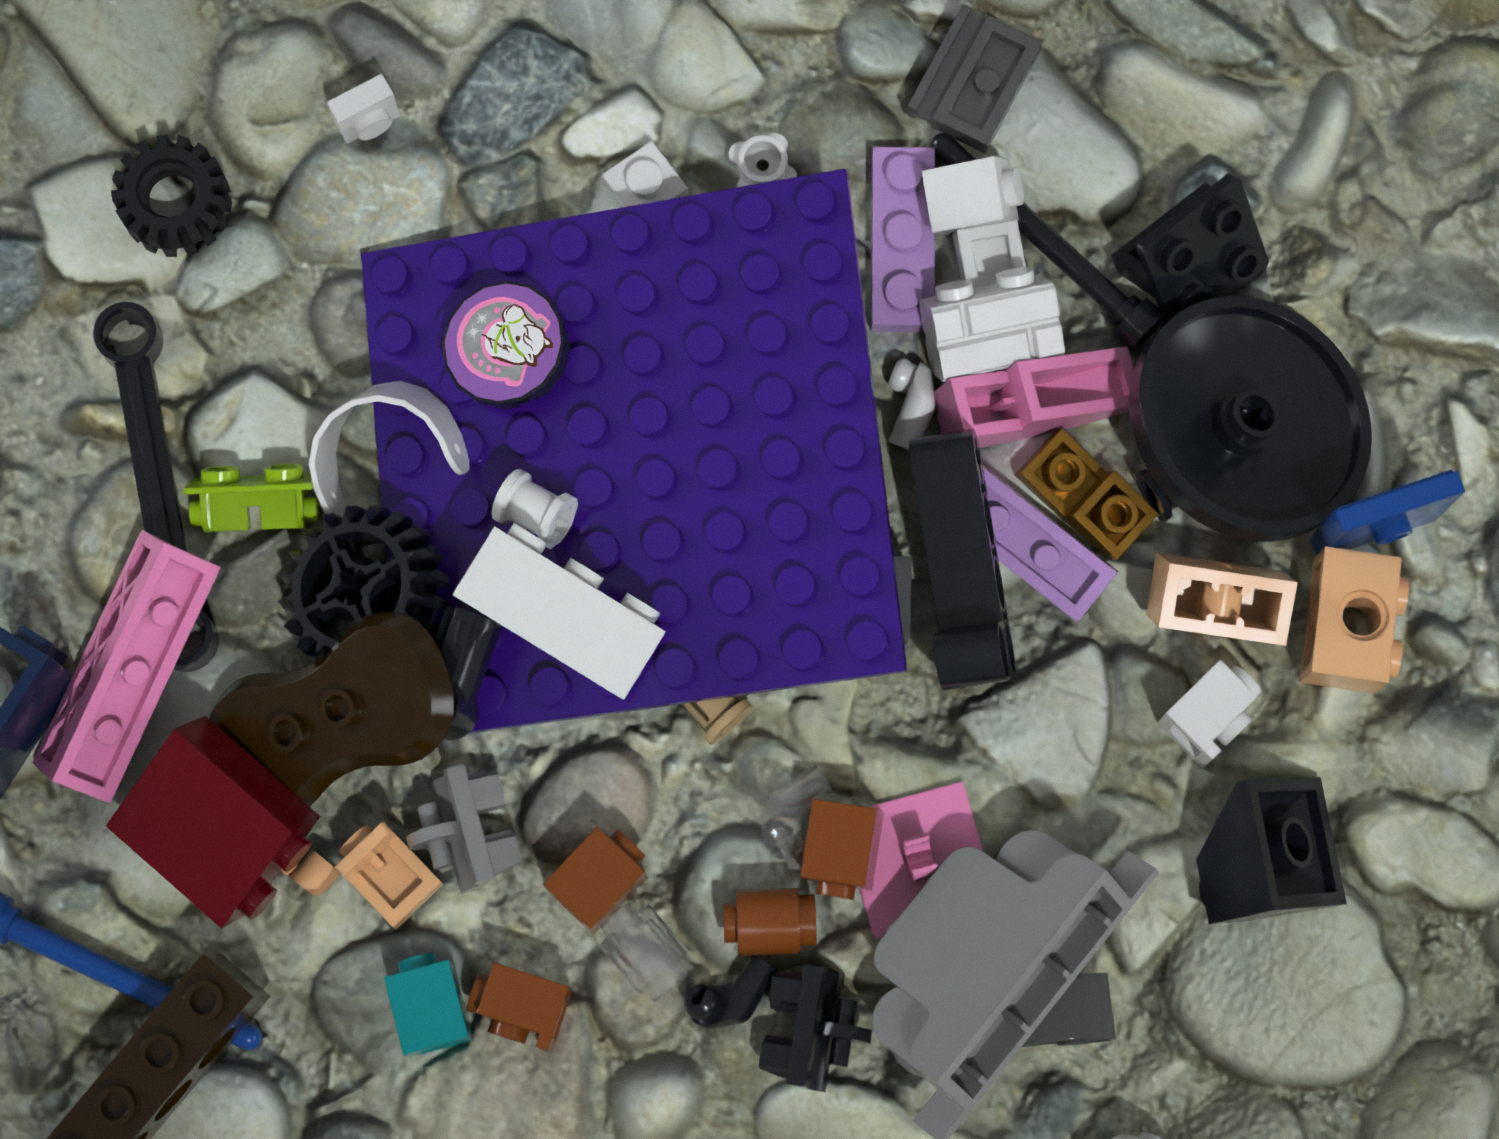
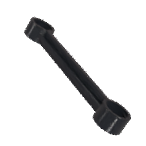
[93,302,219,672]

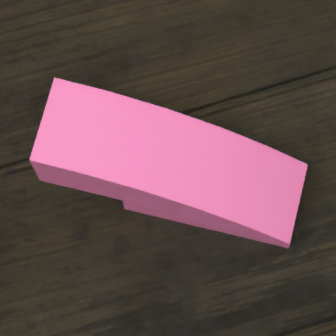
[934,346,1134,448]

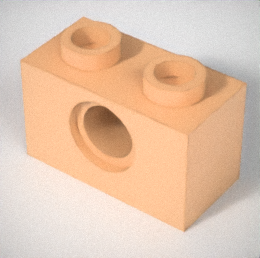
[1299,546,1409,694]

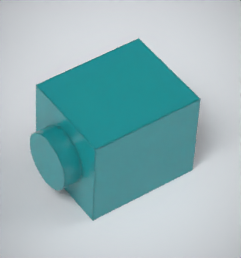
[384,952,474,1058]

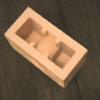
[1146,552,1298,646]

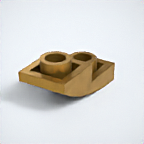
[1014,428,1159,560]

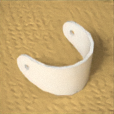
[309,381,470,517]

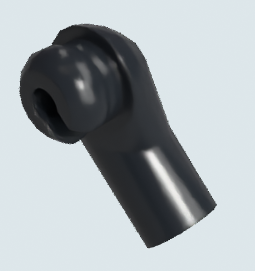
[684,955,778,1029]

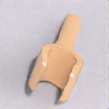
[281,849,340,896]

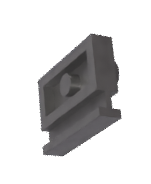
[906,4,1043,154]

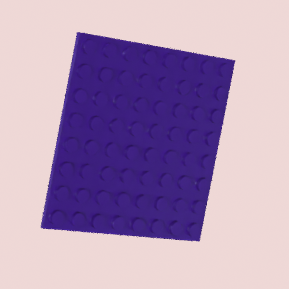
[361,168,908,734]

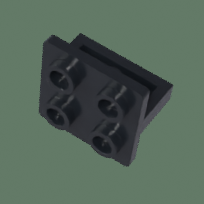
[1111,173,1269,324]

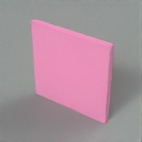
[859,781,983,940]

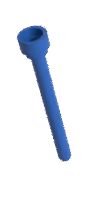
[0,892,262,1050]

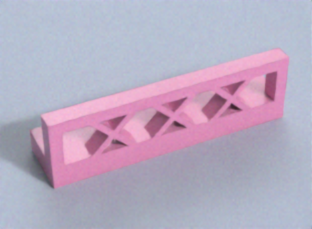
[32,530,221,803]

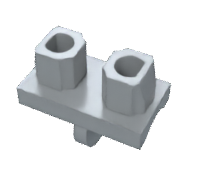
[406,764,522,894]

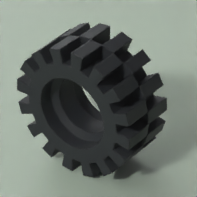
[111,135,232,257]

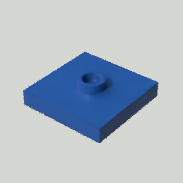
[1310,469,1466,556]

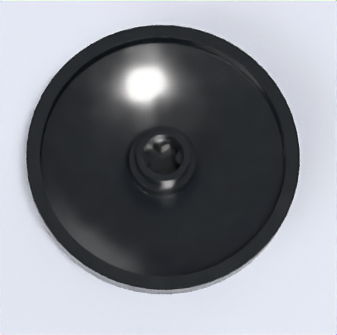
[1129,296,1372,542]

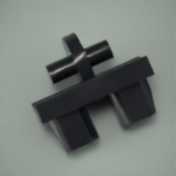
[759,964,872,1092]

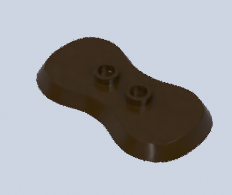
[209,612,454,807]

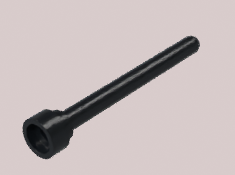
[930,133,1166,352]

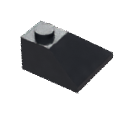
[1196,777,1347,924]

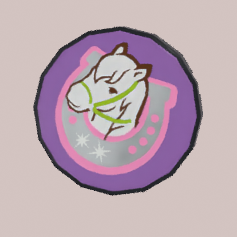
[442,281,570,410]

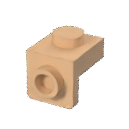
[335,822,443,929]

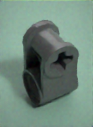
[1022,973,1116,1047]

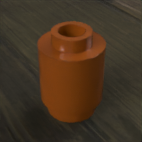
[723,888,817,956]

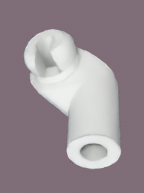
[888,359,935,450]

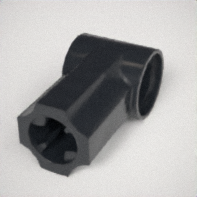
[434,605,502,741]

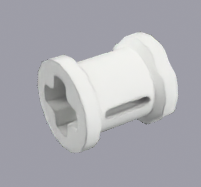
[492,469,578,549]

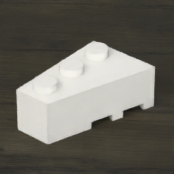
[452,523,666,700]

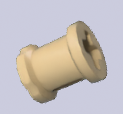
[682,697,753,745]

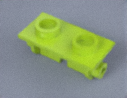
[184,464,320,532]

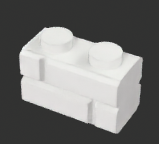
[919,267,1065,382]

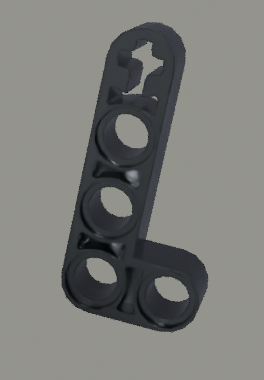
[909,428,1016,691]

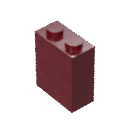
[106,716,321,929]

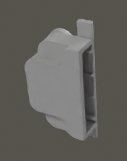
[872,830,1159,1139]

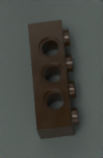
[46,953,271,1139]

